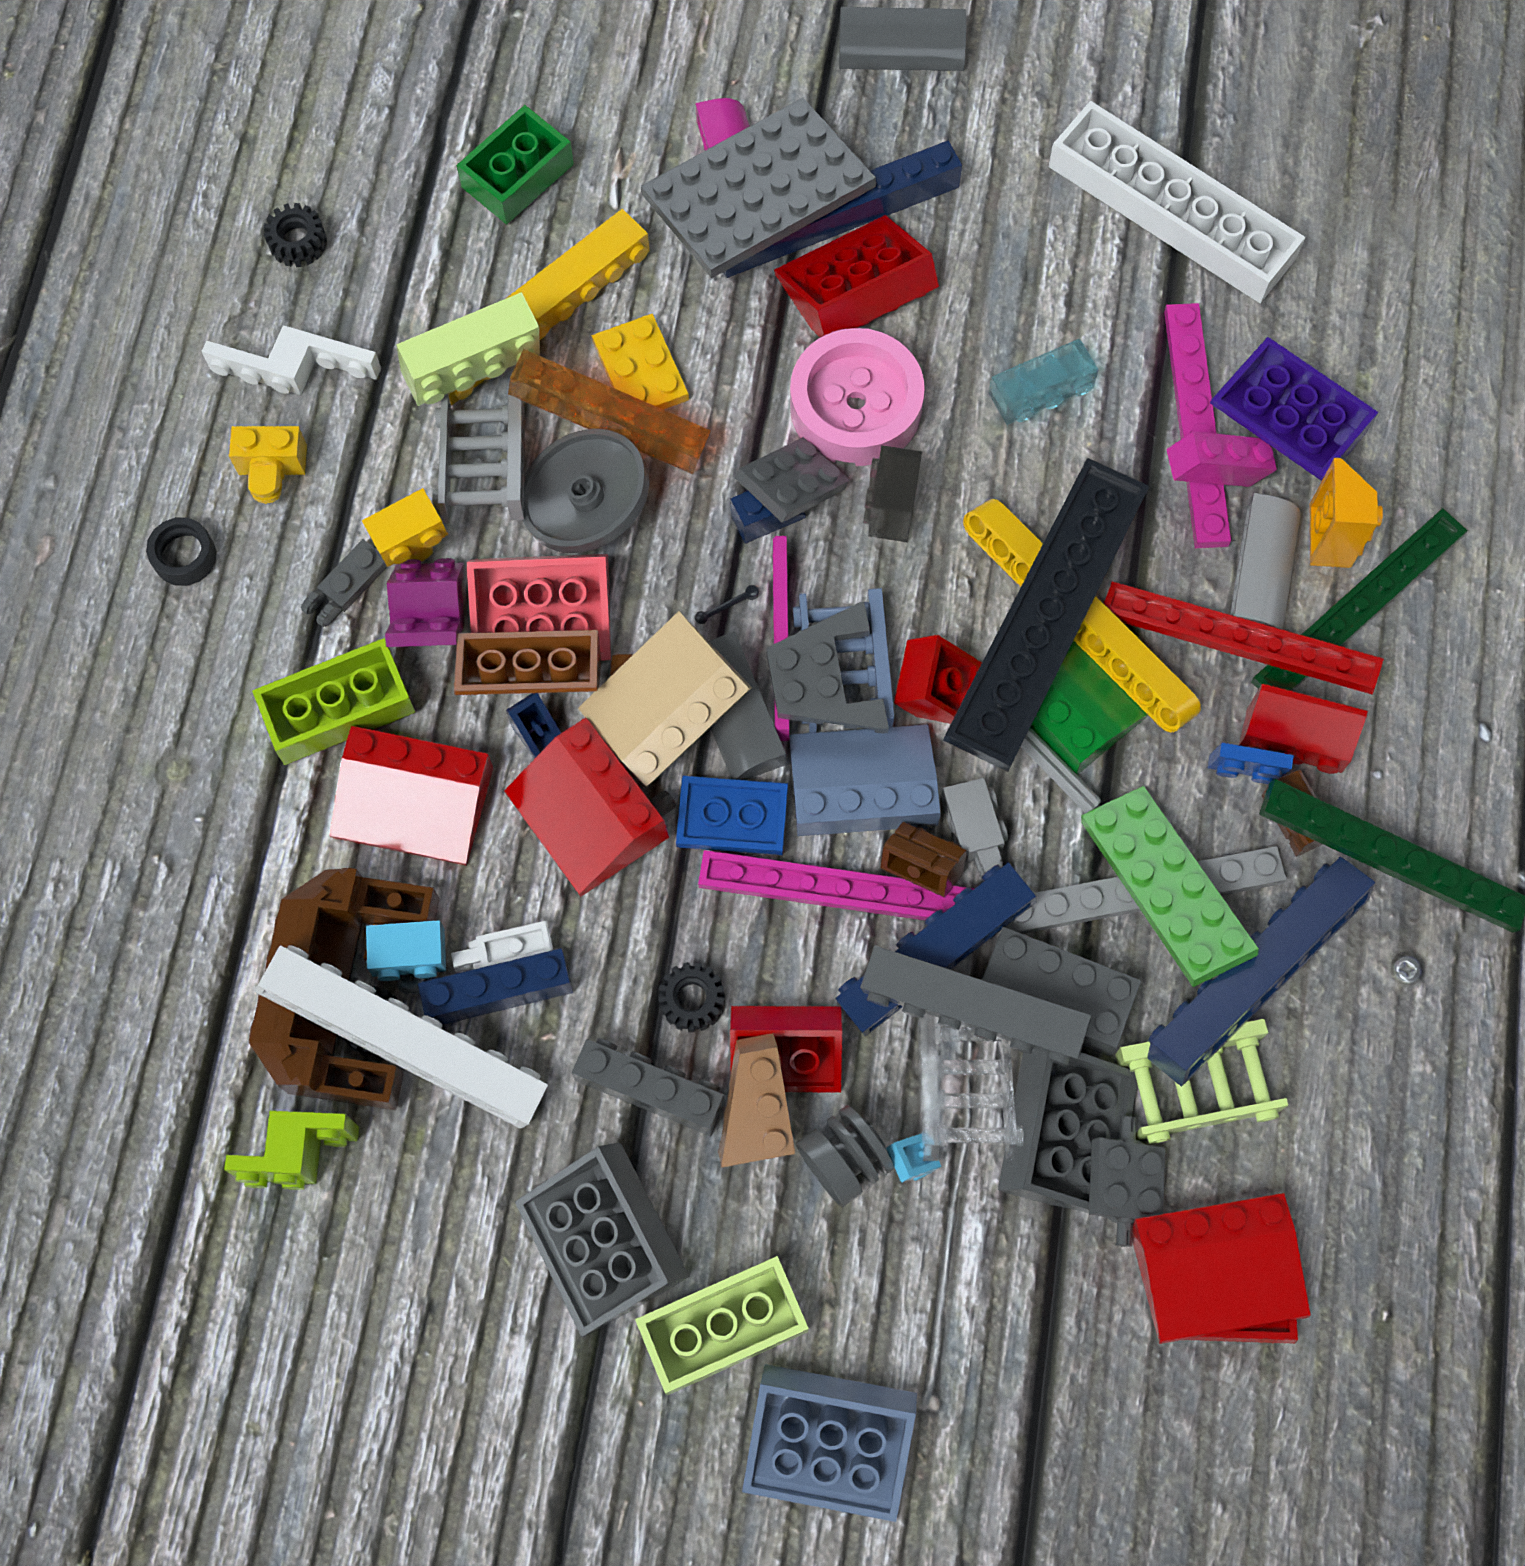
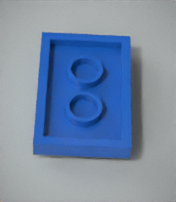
[676,776,788,855]

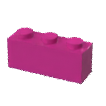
[1166,431,1277,487]

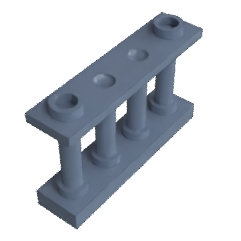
[793,588,894,733]

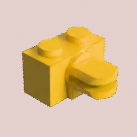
[229,426,307,504]
[361,488,448,567]

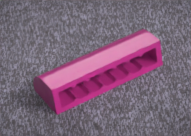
[695,98,750,150]

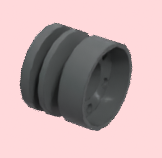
[796,1105,894,1208]

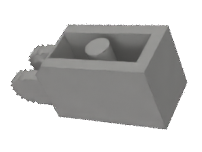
[940,778,1008,880]

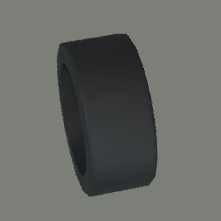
[146,517,217,586]

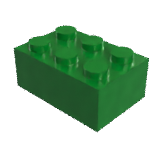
[456,105,574,225]

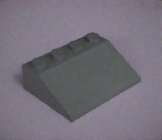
[998,1049,1137,1213]
[515,1142,690,1337]

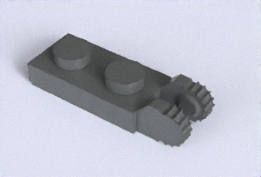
[300,539,387,627]

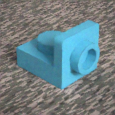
[886,1132,942,1183]

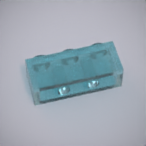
[988,338,1099,425]

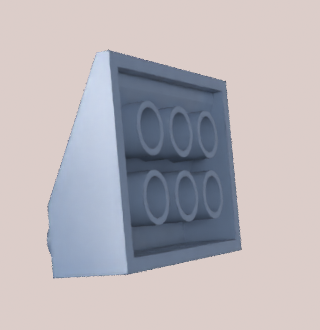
[789,724,941,836]
[742,1364,917,1522]

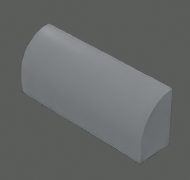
[1230,493,1301,630]

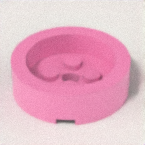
[790,328,925,466]

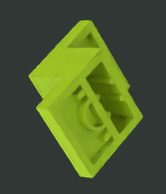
[224,1111,359,1190]

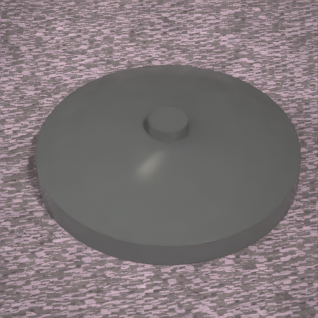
[522,429,649,553]

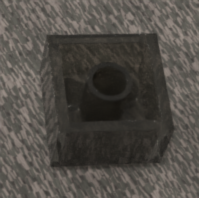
[863,445,922,543]

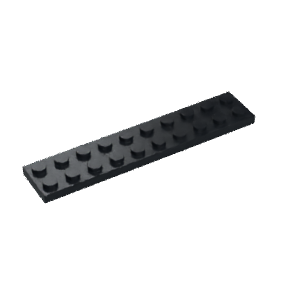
[943,458,1149,772]

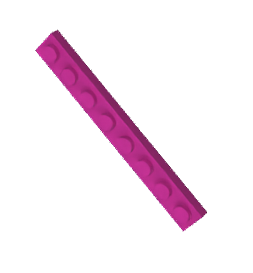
[1164,303,1231,549]
[698,850,974,921]

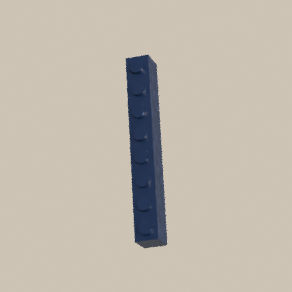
[723,140,962,278]
[1147,856,1376,1087]

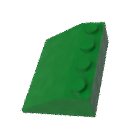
[1031,640,1149,775]

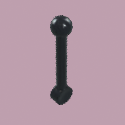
[694,585,759,625]

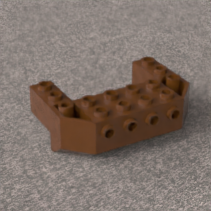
[249,868,440,1110]

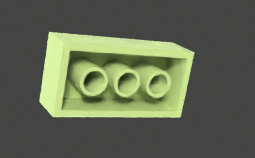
[396,292,540,406]
[635,1256,809,1396]

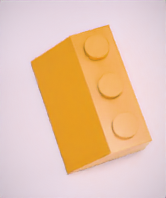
[1309,458,1383,568]

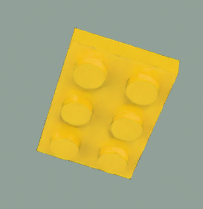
[591,313,689,422]

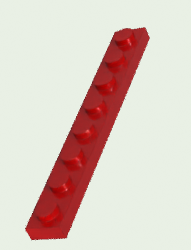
[1103,581,1384,695]

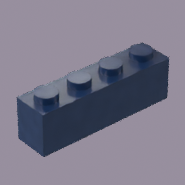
[418,948,574,1025]

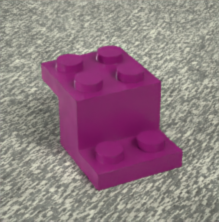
[385,558,465,647]

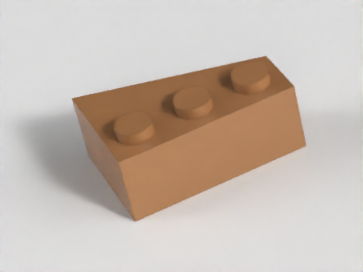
[718,1033,795,1168]

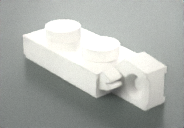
[451,921,553,972]

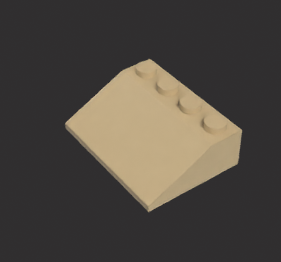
[578,611,752,787]

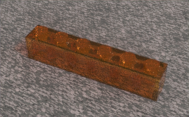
[508,349,711,474]

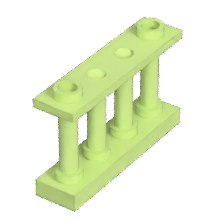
[1115,1019,1288,1144]

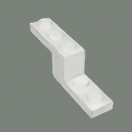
[202,325,381,395]

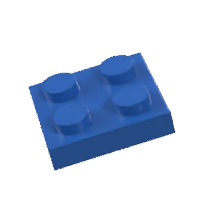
[1207,743,1294,784]

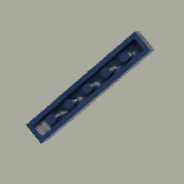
[835,862,1037,1037]

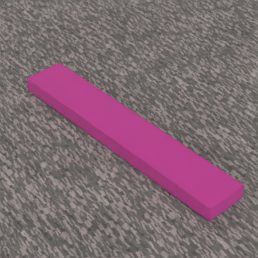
[773,536,789,741]

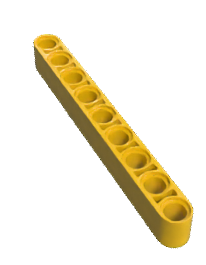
[963,499,1201,733]

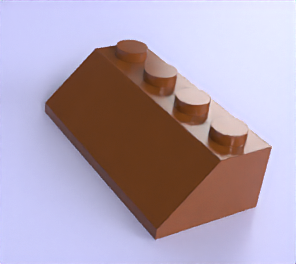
[454,630,601,695]

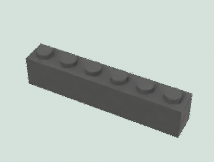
[860,945,1091,1066]

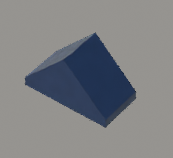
[506,693,561,759]

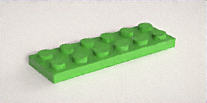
[1081,786,1259,987]

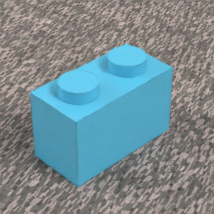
[366,920,446,981]

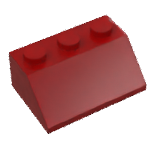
[1239,684,1368,774]
[730,1006,842,1093]

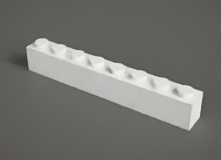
[254,945,548,1129]

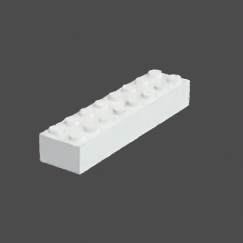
[1048,101,1305,304]

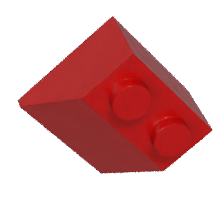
[894,635,982,724]

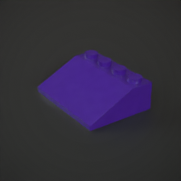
[1210,337,1378,481]

